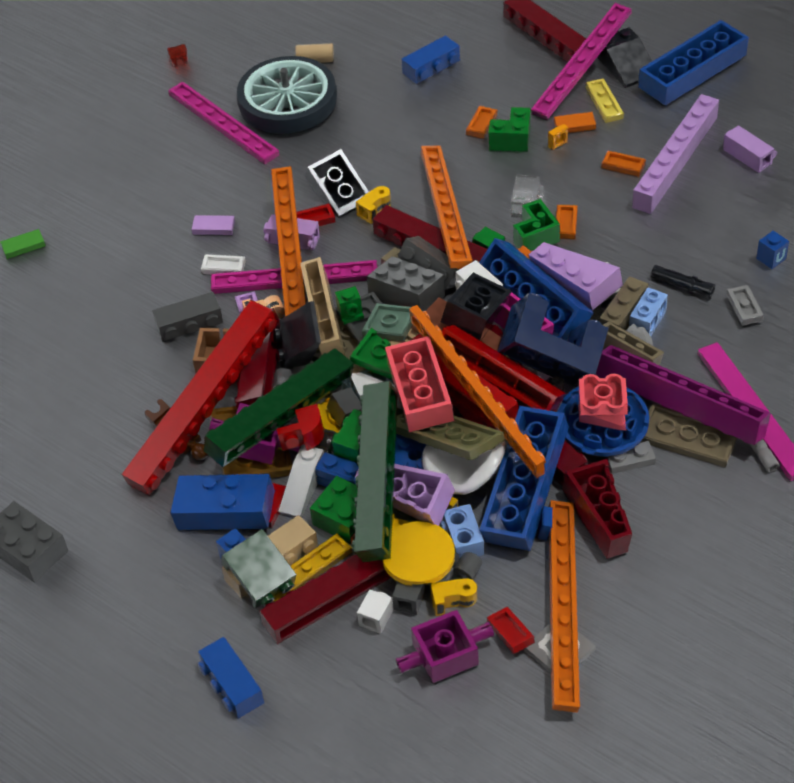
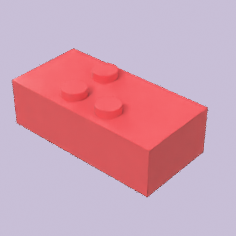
[385,336,454,433]

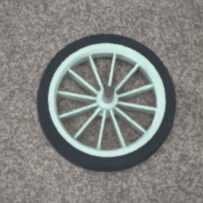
[237,56,337,134]

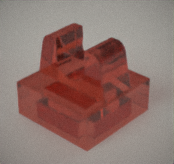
[167,44,187,67]

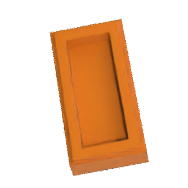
[466,106,498,139]
[554,112,596,133]
[601,151,646,177]
[556,205,578,239]

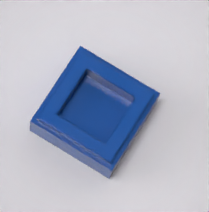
[538,506,552,540]

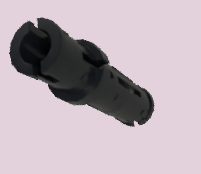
[651,265,716,297]

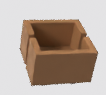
[193,328,240,379]

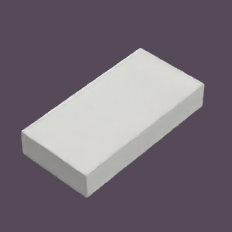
[201,254,246,275]

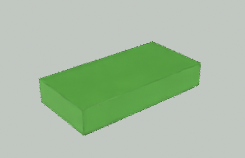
[0,229,46,259]

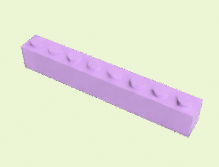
[632,94,719,214]

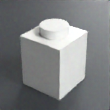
[357,590,393,634]

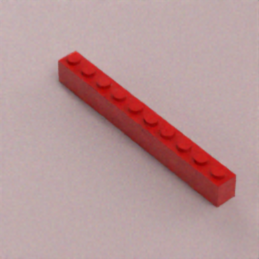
[121,300,277,496]

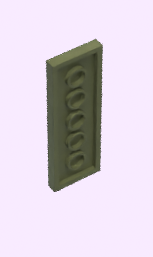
[396,408,505,460]

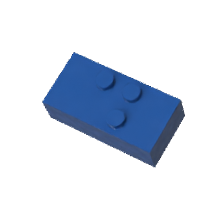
[170,474,275,530]

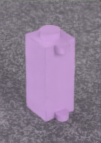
[723,125,777,173]
[264,214,320,250]

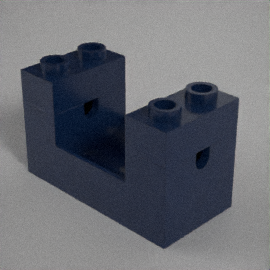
[498,293,609,387]

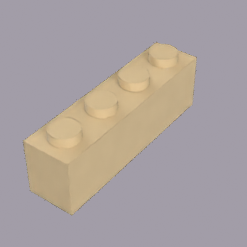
[222,515,318,599]

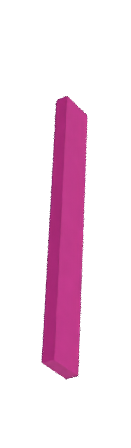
[531,3,632,120]
[168,82,280,165]
[211,260,377,294]
[698,342,794,481]

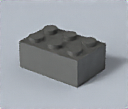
[367,256,445,311]
[0,501,68,583]

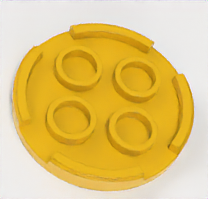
[382,521,455,586]

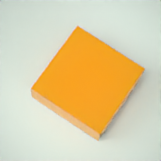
[548,124,568,150]

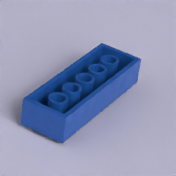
[638,20,749,106]
[479,238,594,341]
[480,406,569,551]

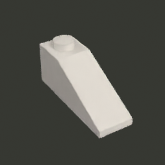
[279,445,324,518]

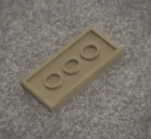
[641,403,738,467]

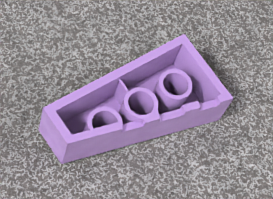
[529,242,623,311]
[355,464,455,526]

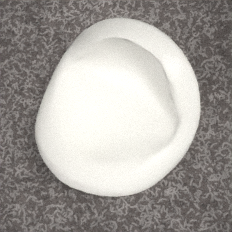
[422,441,506,495]

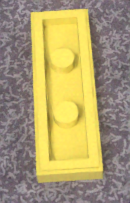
[585,78,624,123]

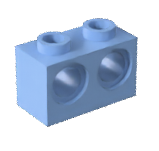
[629,288,668,336]
[440,504,484,559]

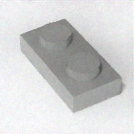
[727,285,764,326]
[605,441,656,474]

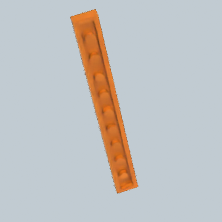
[421,146,472,269]
[271,166,306,317]
[409,305,546,478]
[549,500,580,713]

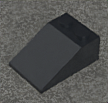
[597,27,652,88]
[305,149,369,217]
[440,272,512,340]
[273,301,321,369]

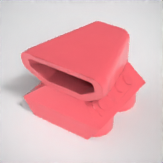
[578,374,628,430]

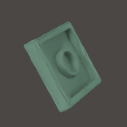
[362,303,413,342]

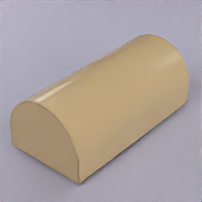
[296,43,334,63]

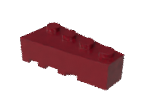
[562,459,632,559]

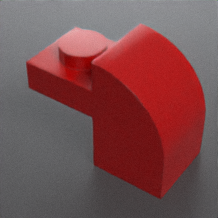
[276,404,325,451]

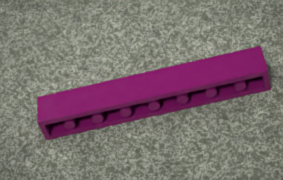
[596,345,771,445]

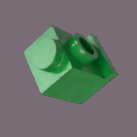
[335,286,364,324]

